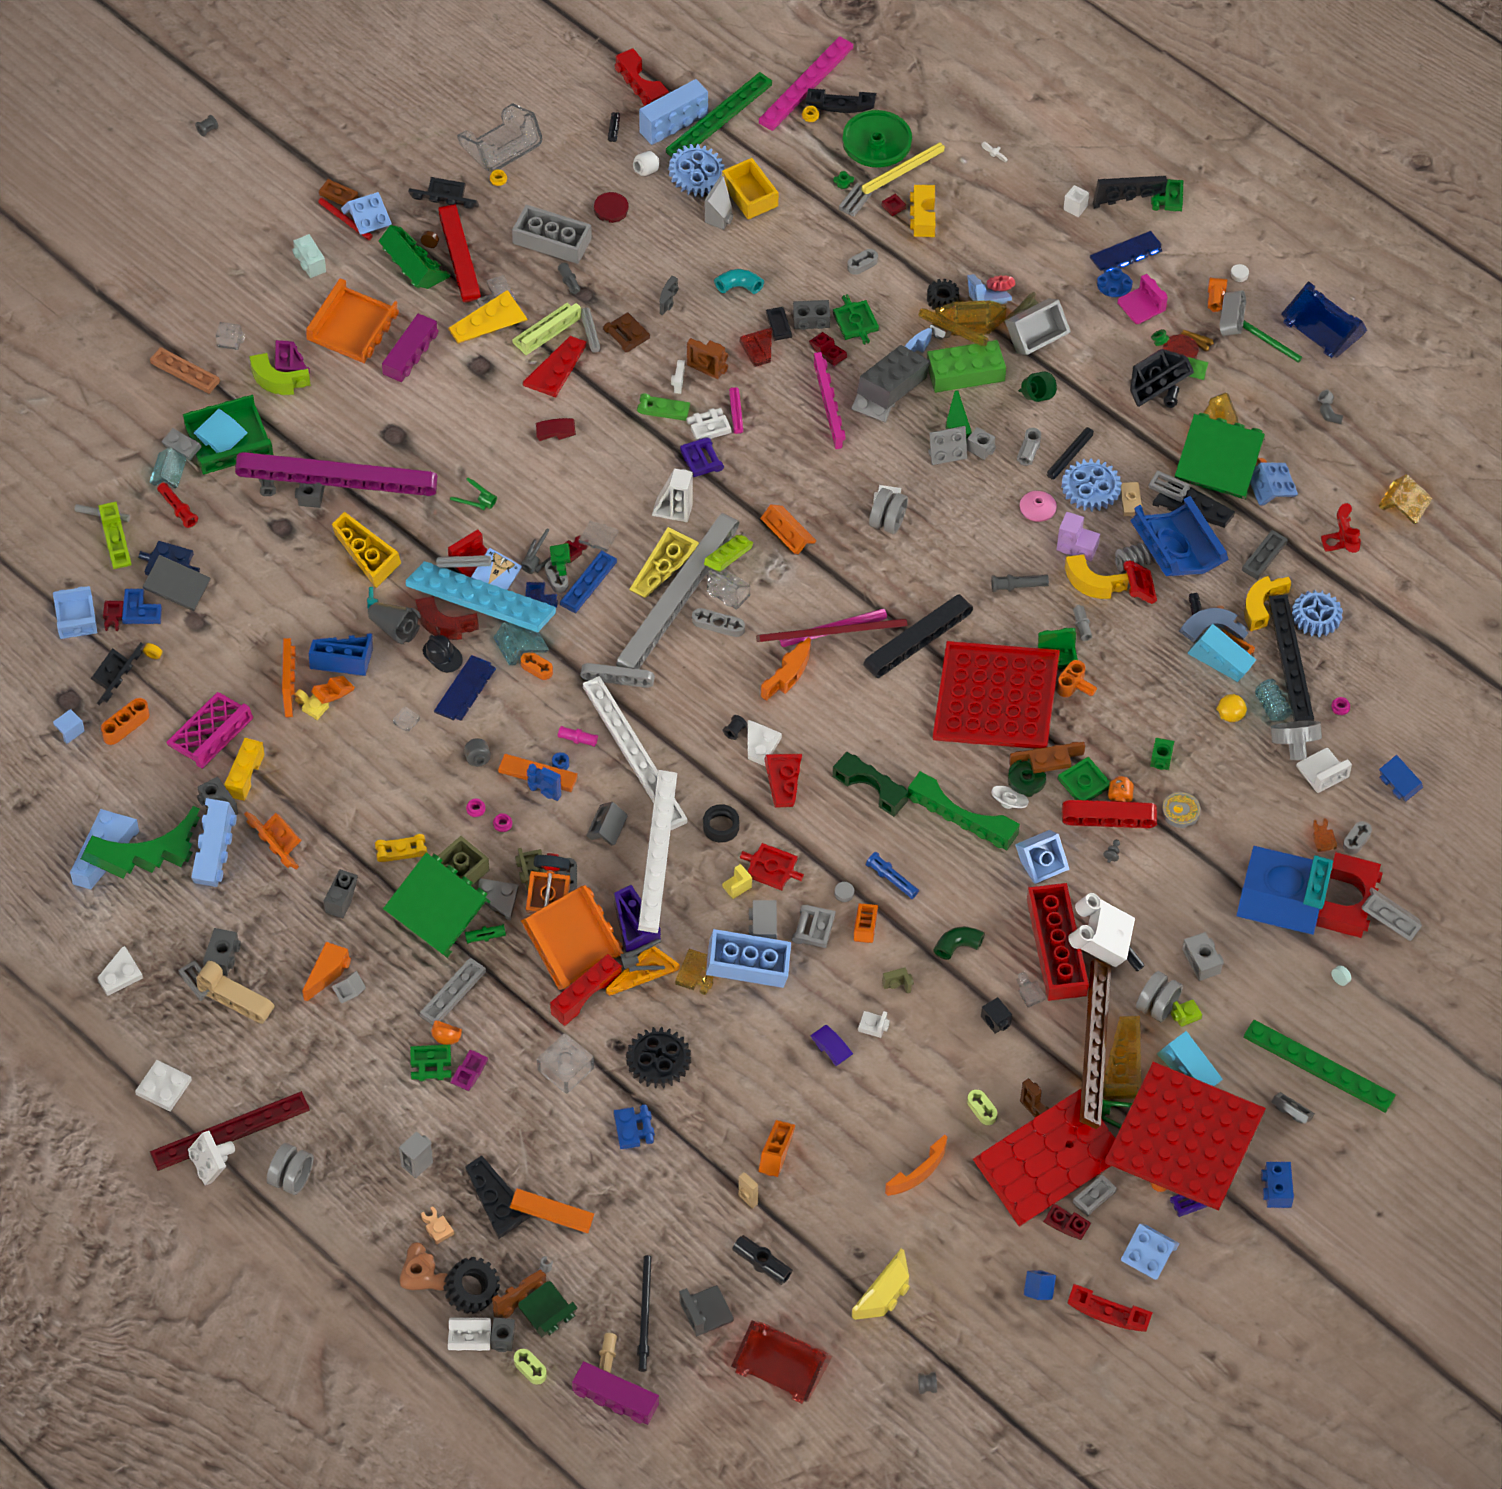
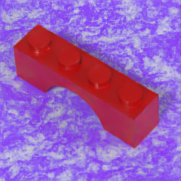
[614,48,669,106]
[550,954,622,1026]

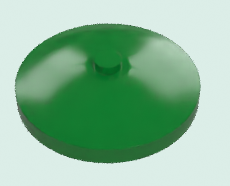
[842,110,912,168]

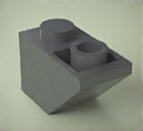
[323,869,358,919]

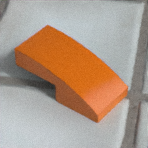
[311,676,355,704]

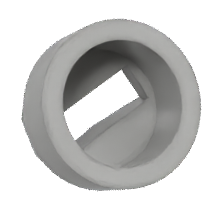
[1318,389,1334,404]

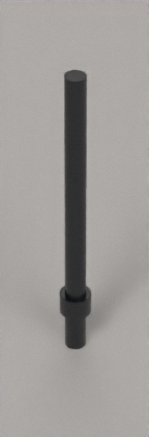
[637,1255,652,1372]

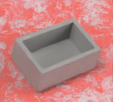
[1005,298,1071,355]

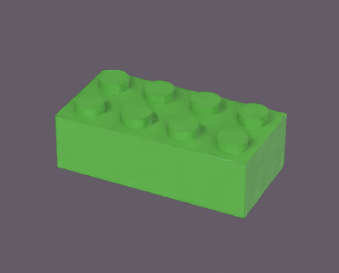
[927,340,1006,393]

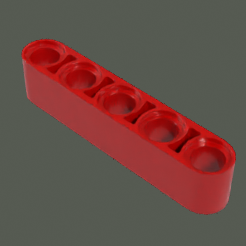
[1062,800,1157,828]

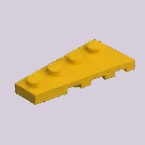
[448,290,528,344]

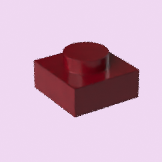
[881,193,906,217]

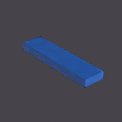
[560,550,617,614]

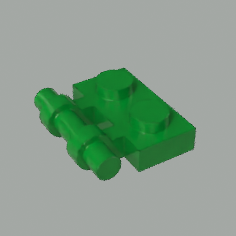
[1151,179,1184,212]
[410,1044,452,1081]

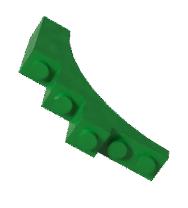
[80,806,200,879]

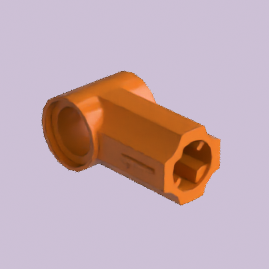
[1208,277,1228,312]

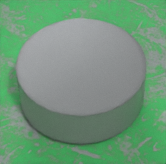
[835,882,854,902]

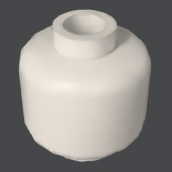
[633,151,659,176]

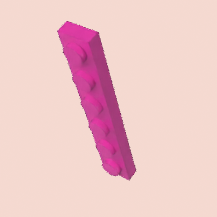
[814,352,846,449]

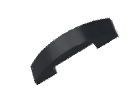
[806,88,877,113]

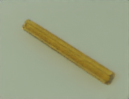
[918,308,989,347]

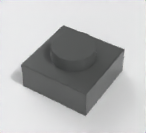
[929,324,952,340]

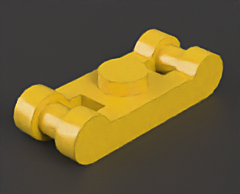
[375,834,428,862]

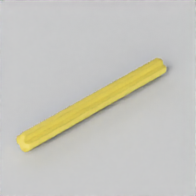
[861,142,945,194]

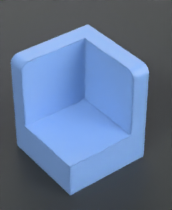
[53,709,85,744]

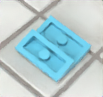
[194,409,247,453]

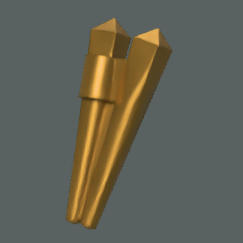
[1181,330,1214,352]

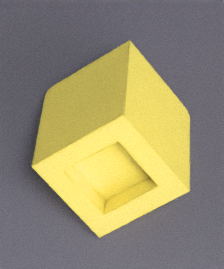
[722,864,752,899]

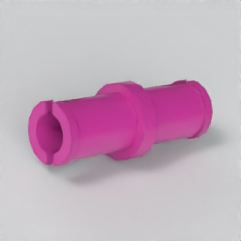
[558,726,598,747]

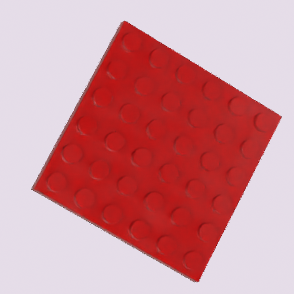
[933,641,1060,749]
[1105,1062,1266,1211]

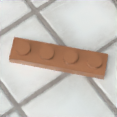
[150,347,220,394]

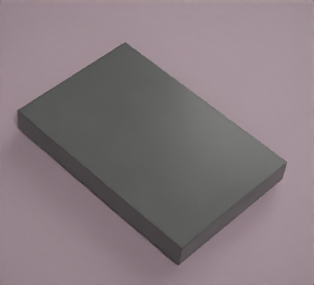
[143,555,211,611]

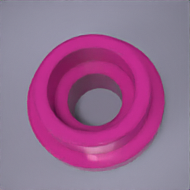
[1331,697,1350,715]
[466,798,486,817]
[493,813,513,832]

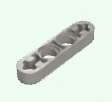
[580,663,655,688]

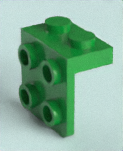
[1037,628,1078,670]

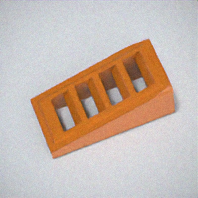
[854,903,878,943]

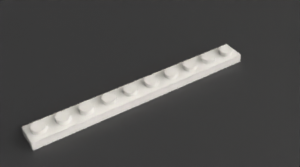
[583,676,687,831]
[638,770,677,933]

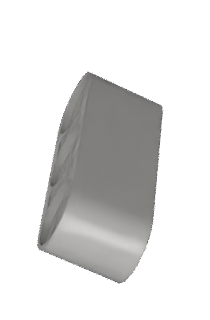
[1220,290,1246,336]

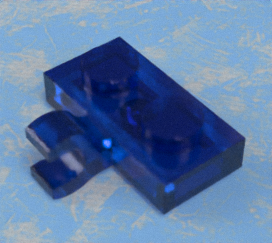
[525,582,558,608]

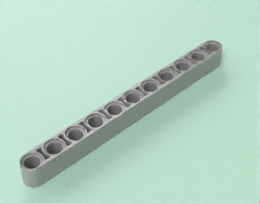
[616,513,739,669]

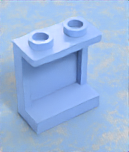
[53,586,98,639]

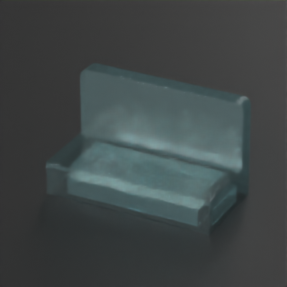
[150,447,186,488]

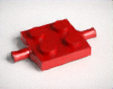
[740,843,804,891]

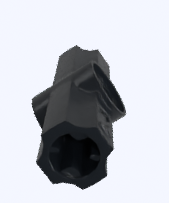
[732,1235,793,1285]

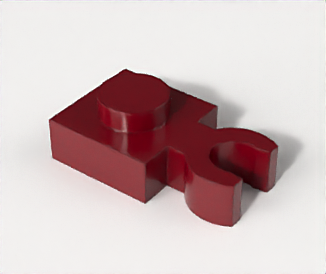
[564,535,589,562]
[103,601,124,631]

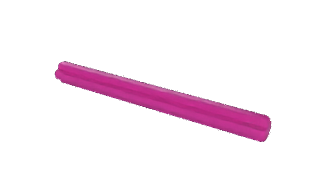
[779,609,887,647]

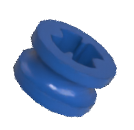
[552,752,569,770]

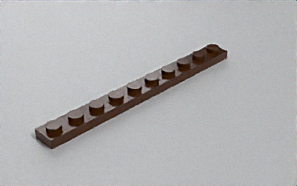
[1079,958,1111,1129]

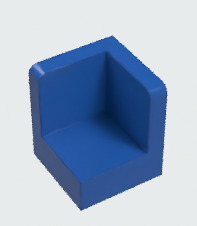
[1024,1270,1056,1300]

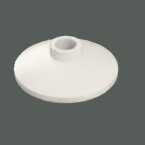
[991,786,1029,809]

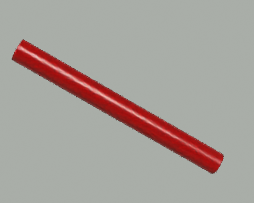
[318,197,373,240]

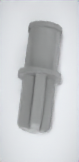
[1073,605,1092,641]

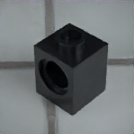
[981,997,1012,1034]

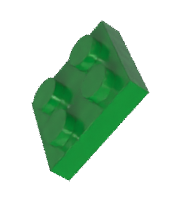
[1057,757,1110,801]

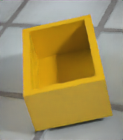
[722,158,779,219]

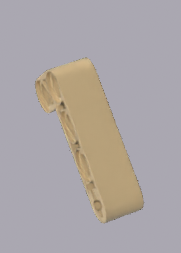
[197,961,275,1024]

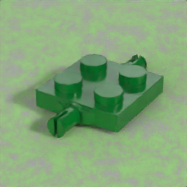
[833,294,879,345]

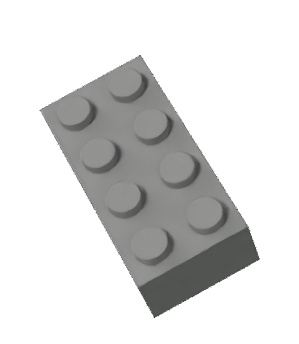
[512,205,592,264]

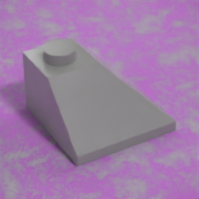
[705,176,733,230]

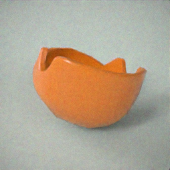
[431,1020,462,1045]

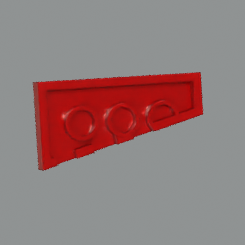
[523,336,587,398]

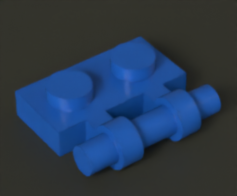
[527,764,561,801]
[614,1105,655,1150]

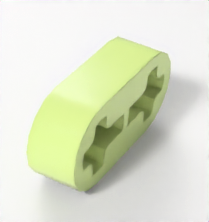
[967,1090,997,1125]
[514,1349,547,1385]

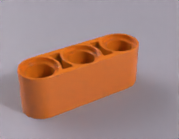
[101,698,150,745]

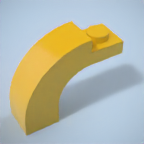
[1065,554,1129,599]
[1244,576,1291,631]

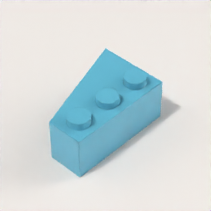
[1187,624,1256,682]
[1157,1031,1223,1086]

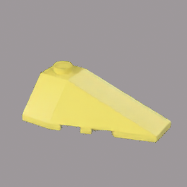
[629,527,699,598]

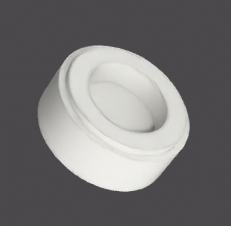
[1231,264,1249,282]

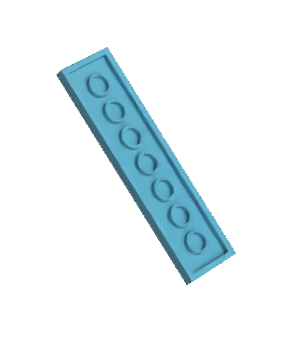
[406,561,556,632]

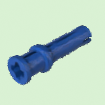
[866,852,919,899]

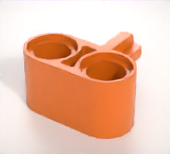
[1057,660,1097,697]

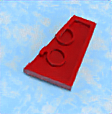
[764,754,802,808]

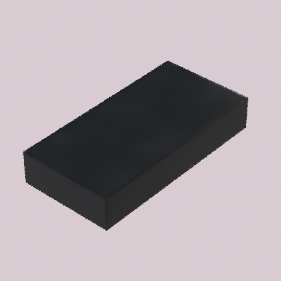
[766,307,792,341]

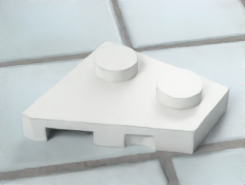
[747,720,782,766]
[98,946,143,996]

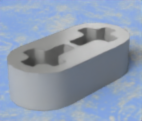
[847,249,878,274]
[545,560,568,593]
[1343,821,1372,855]

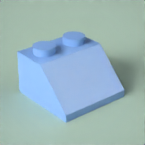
[1015,830,1069,884]

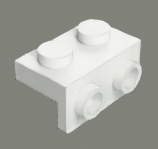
[448,1318,491,1351]

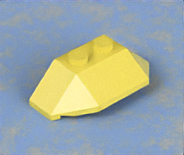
[852,1248,910,1320]

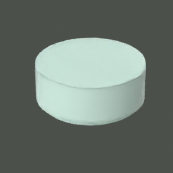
[1331,965,1351,986]

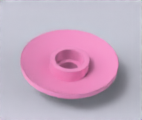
[1020,491,1057,522]

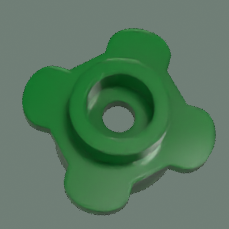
[833,171,854,189]

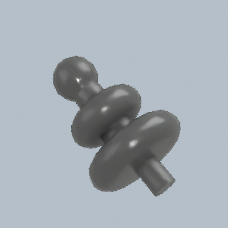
[1103,839,1120,863]

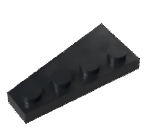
[1152,482,1235,528]
[465,1155,531,1239]

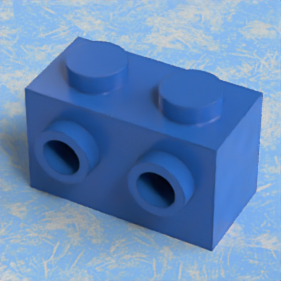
[1379,755,1423,802]
[1261,1162,1294,1208]

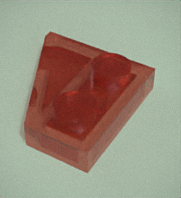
[739,327,772,367]

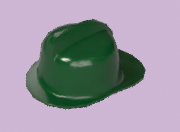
[1018,371,1057,402]

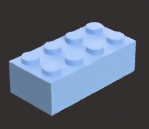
[639,79,708,145]
[706,929,791,988]

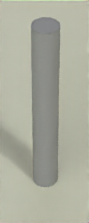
[75,504,130,522]

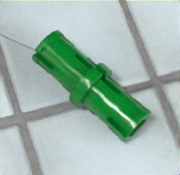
[465,924,506,944]

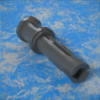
[991,574,1049,592]

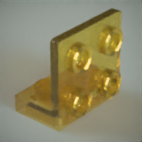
[1379,474,1432,524]

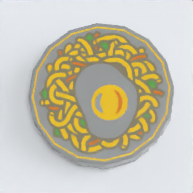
[1162,792,1201,828]

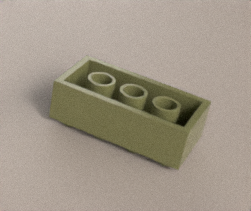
[438,836,490,886]

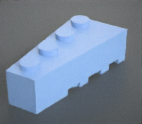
[70,809,139,889]

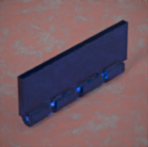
[1090,231,1162,273]
[434,655,496,721]

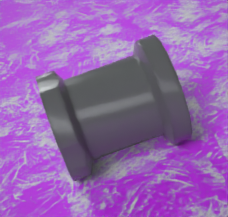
[195,115,219,137]
[259,479,276,496]

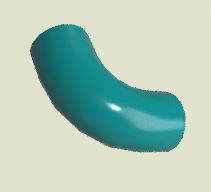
[714,269,764,294]

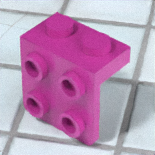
[1117,274,1168,324]

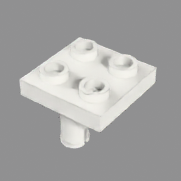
[188,1131,235,1185]

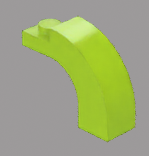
[249,353,311,395]

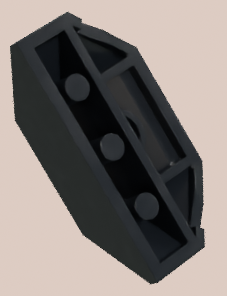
[1130,349,1194,407]

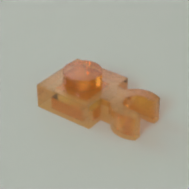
[1313,818,1337,852]

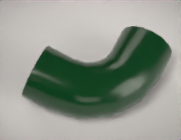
[933,926,985,960]

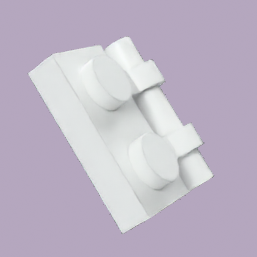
[686,408,731,441]

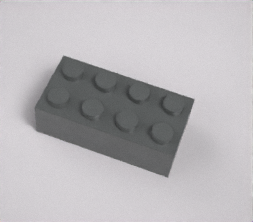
[857,345,930,409]

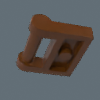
[603,312,650,352]

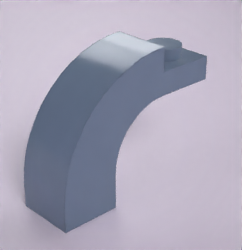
[1179,608,1248,642]

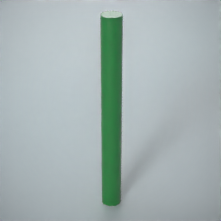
[1243,320,1302,363]

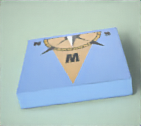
[471,548,522,590]

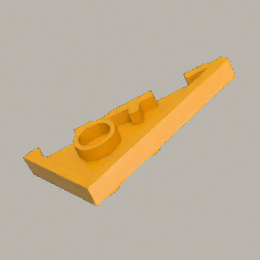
[606,946,680,996]

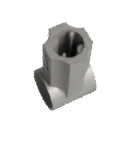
[1017,427,1041,466]

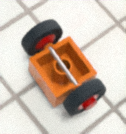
[526,853,571,917]

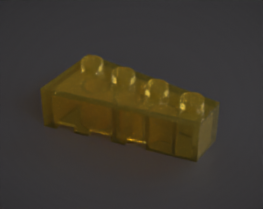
[1103,1016,1142,1099]

